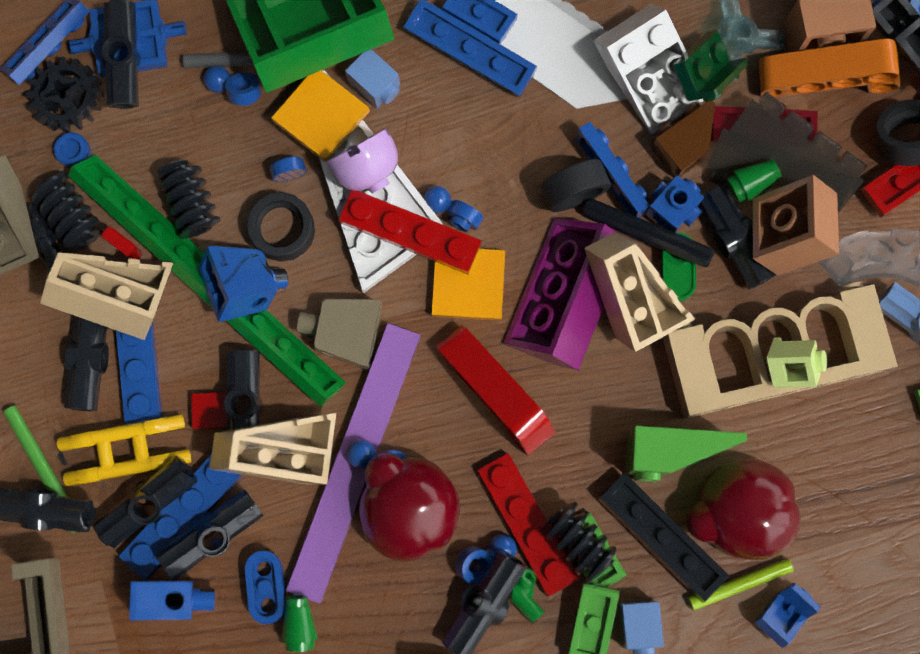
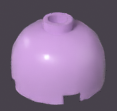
[326,128,398,194]

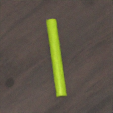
[688,558,794,611]

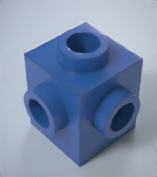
[646,175,704,233]

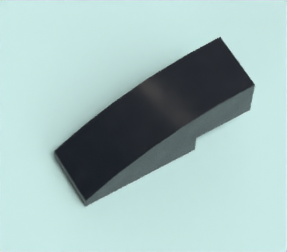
[872,0,920,75]

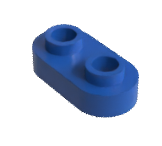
[245,551,286,624]

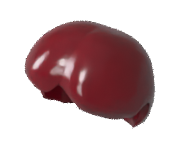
[359,453,460,562]
[686,458,800,560]

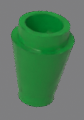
[726,159,782,203]
[281,595,318,652]

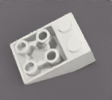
[593,4,703,134]

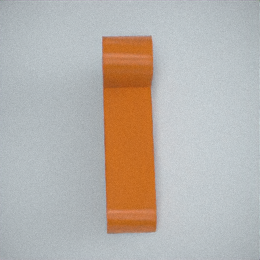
[758,39,900,98]

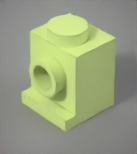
[767,337,827,388]

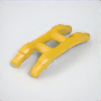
[57,414,191,486]

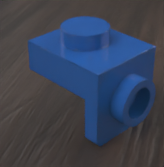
[754,583,821,648]

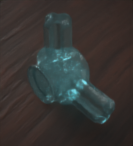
[718,0,785,60]

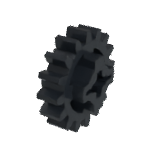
[26,57,104,133]

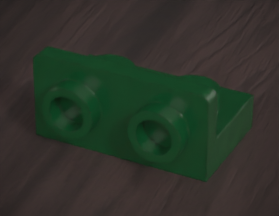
[673,30,748,102]

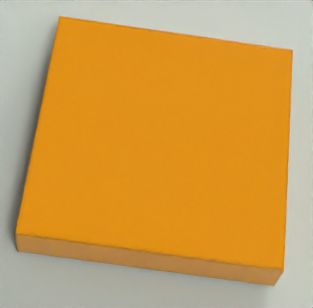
[272,71,370,163]
[432,249,505,321]

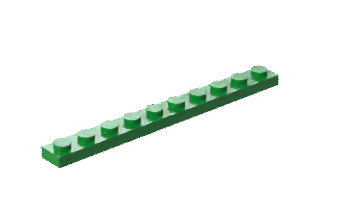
[68,155,347,407]

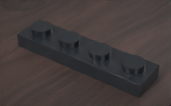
[598,472,729,603]

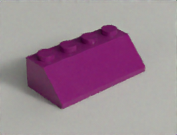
[503,218,618,370]

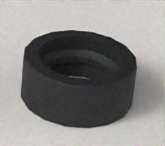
[875,99,920,166]
[540,159,611,212]
[246,192,315,262]

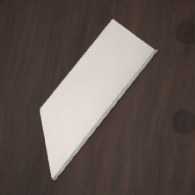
[495,0,627,109]

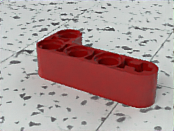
[435,325,555,456]

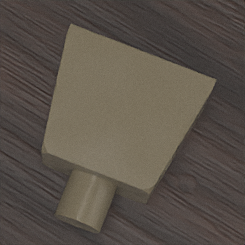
[297,299,383,371]

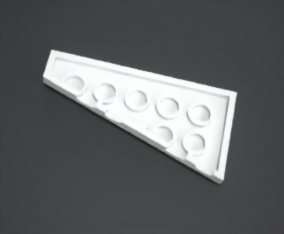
[319,70,443,293]

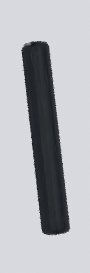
[583,199,714,267]

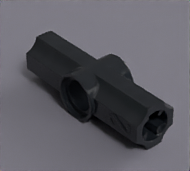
[101,0,141,109]
[700,185,776,291]
[64,316,109,412]
[224,350,263,431]
[93,456,197,548]
[0,487,96,533]
[154,489,264,581]
[442,550,527,654]

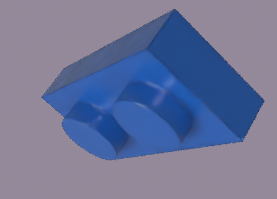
[442,0,518,44]

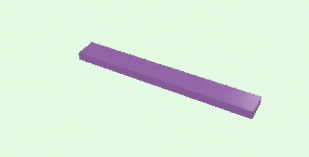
[286,323,421,604]

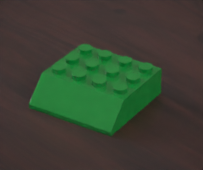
[226,0,395,93]

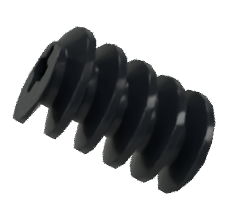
[157,160,221,239]
[32,173,103,252]
[539,501,617,585]

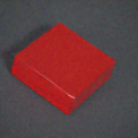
[101,226,143,260]
[191,392,227,430]

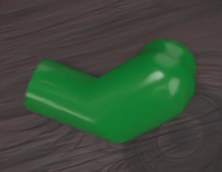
[510,568,545,624]

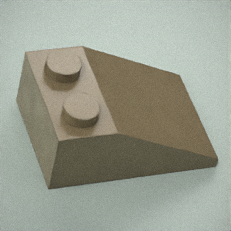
[0,154,39,275]

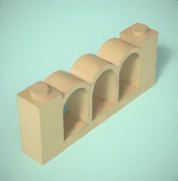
[663,282,898,419]

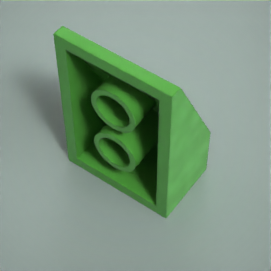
[625,426,747,483]

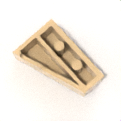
[584,232,695,352]
[40,252,173,340]
[209,413,336,485]

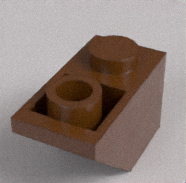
[651,101,715,178]

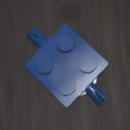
[69,0,187,78]

